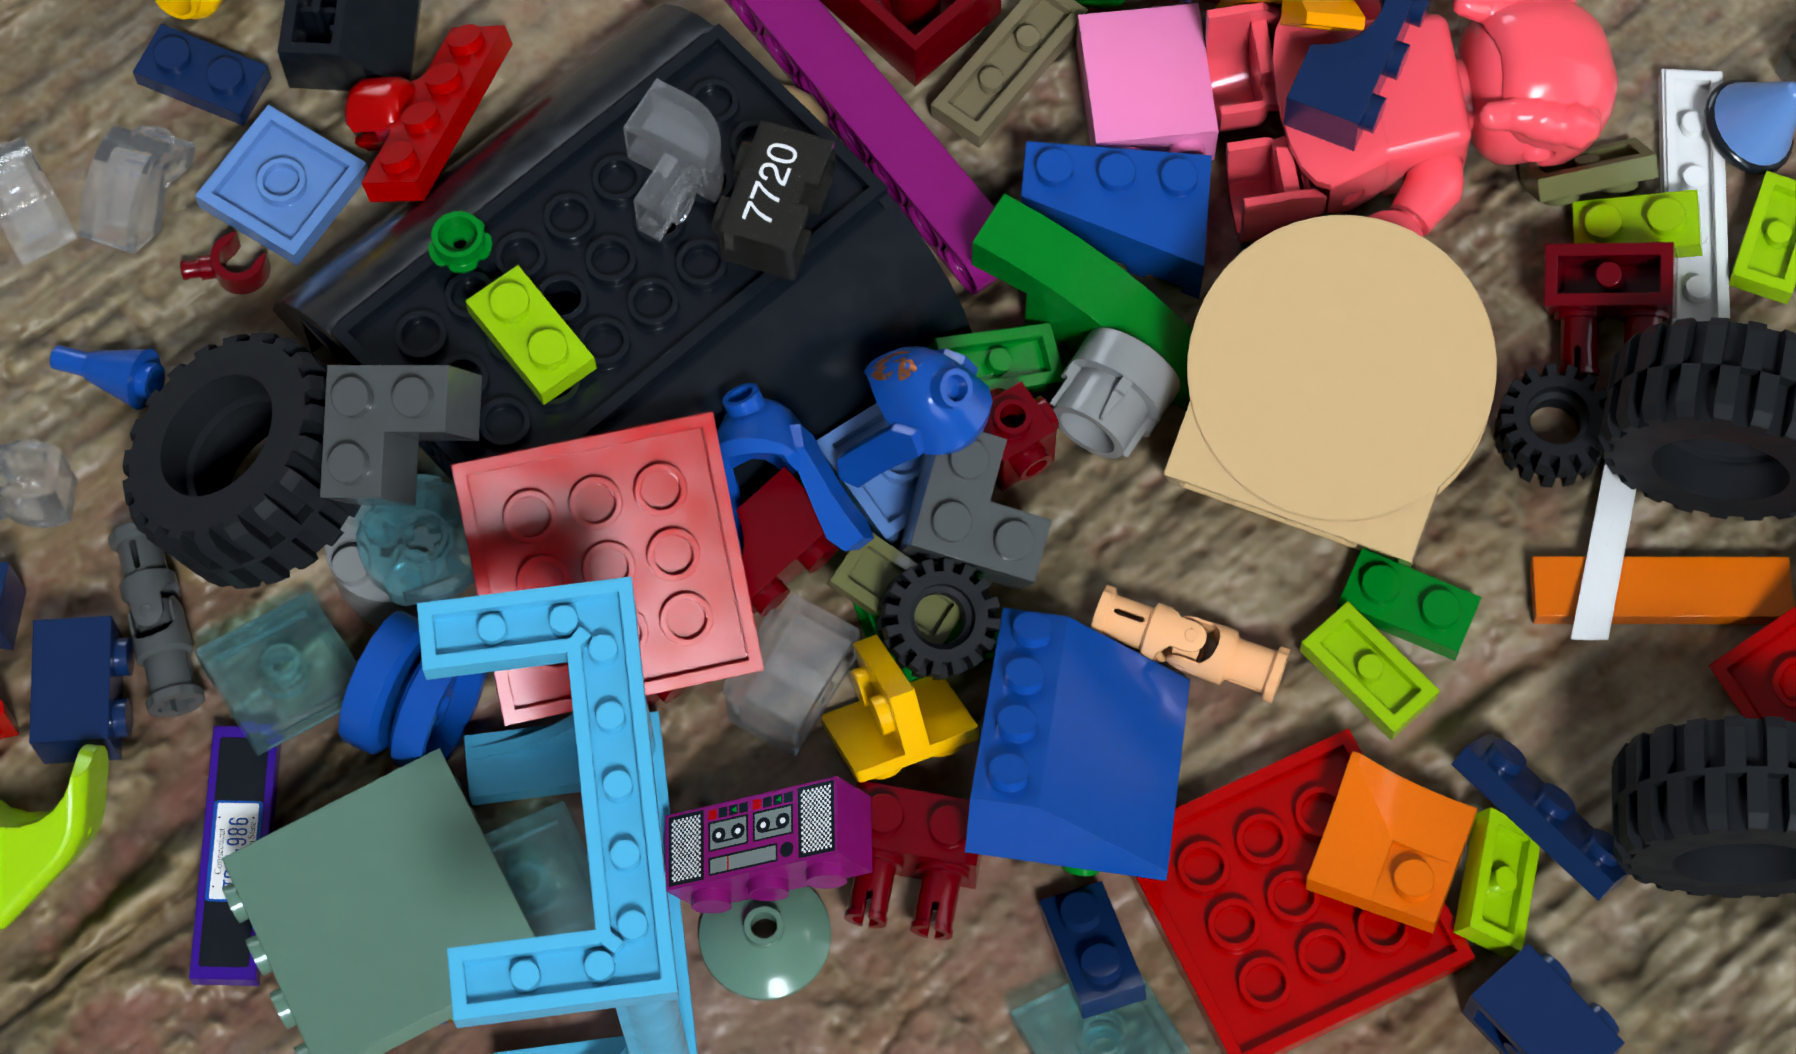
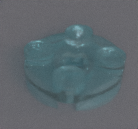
[356,474,474,606]

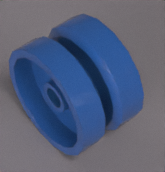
[338,611,488,767]

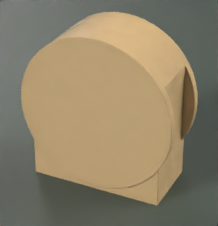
[1163,215,1497,568]

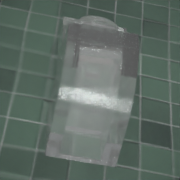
[623,78,724,241]
[78,125,195,254]
[0,136,78,266]

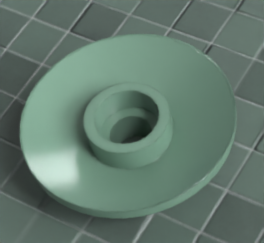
[699,886,831,1001]

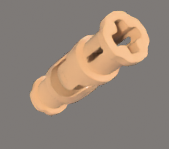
[1090,584,1291,704]

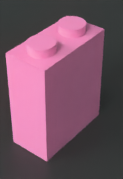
[1076,3,1219,161]

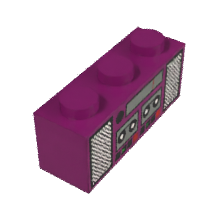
[665,776,873,914]

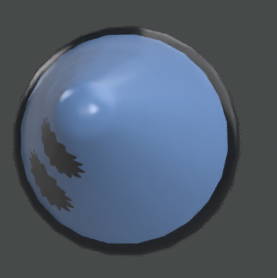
[1704,80,1796,175]

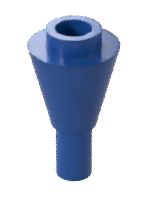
[50,345,165,410]

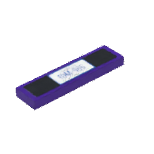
[189,726,282,986]

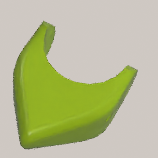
[0,744,109,930]

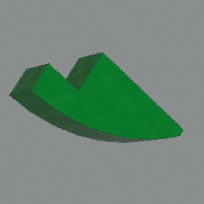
[972,194,1192,411]

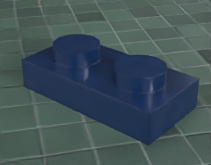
[133,24,272,126]
[1039,881,1146,1019]

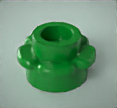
[428,211,492,274]

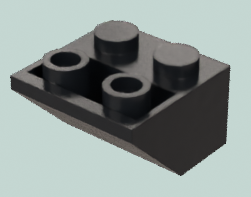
[277,0,422,91]

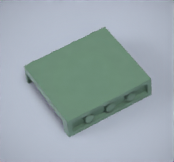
[222,748,535,1054]

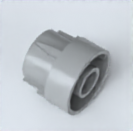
[1050,327,1181,459]

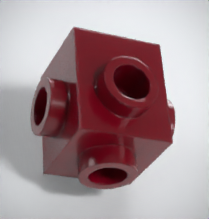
[983,381,1059,491]

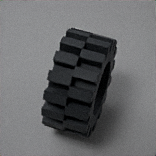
[1494,363,1607,488]
[876,558,1001,680]

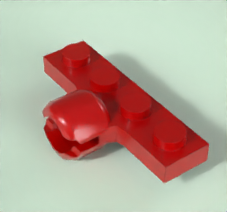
[345,24,513,202]

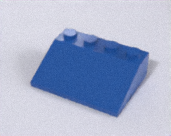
[965,607,1190,881]

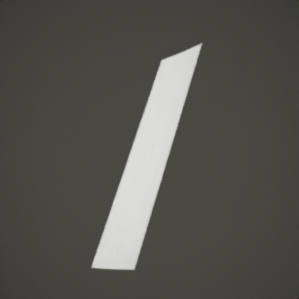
[1571,462,1636,640]

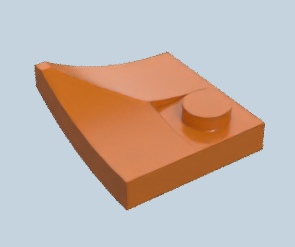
[1306,751,1477,934]

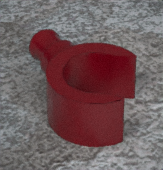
[180,231,271,295]

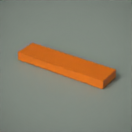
[1529,556,1794,625]

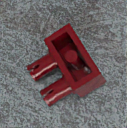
[1544,242,1678,378]
[844,781,982,940]

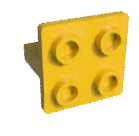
[821,634,981,783]

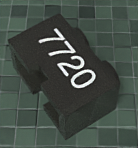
[712,120,836,281]

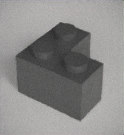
[320,365,482,506]
[898,432,1052,590]

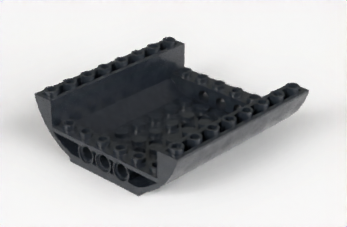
[273,4,972,505]

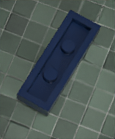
[1451,733,1629,901]

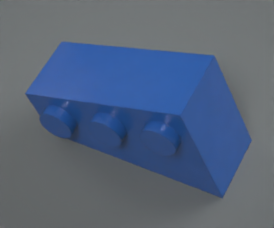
[1021,141,1212,299]

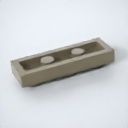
[931,0,1088,148]

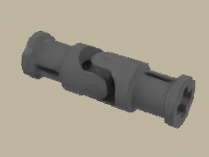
[108,521,206,717]

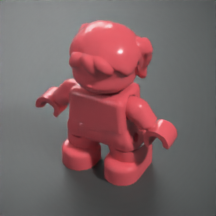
[1205,0,1618,243]

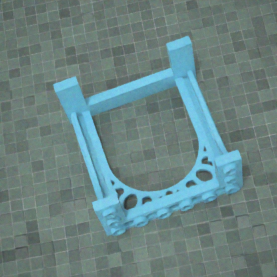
[417,577,698,1054]

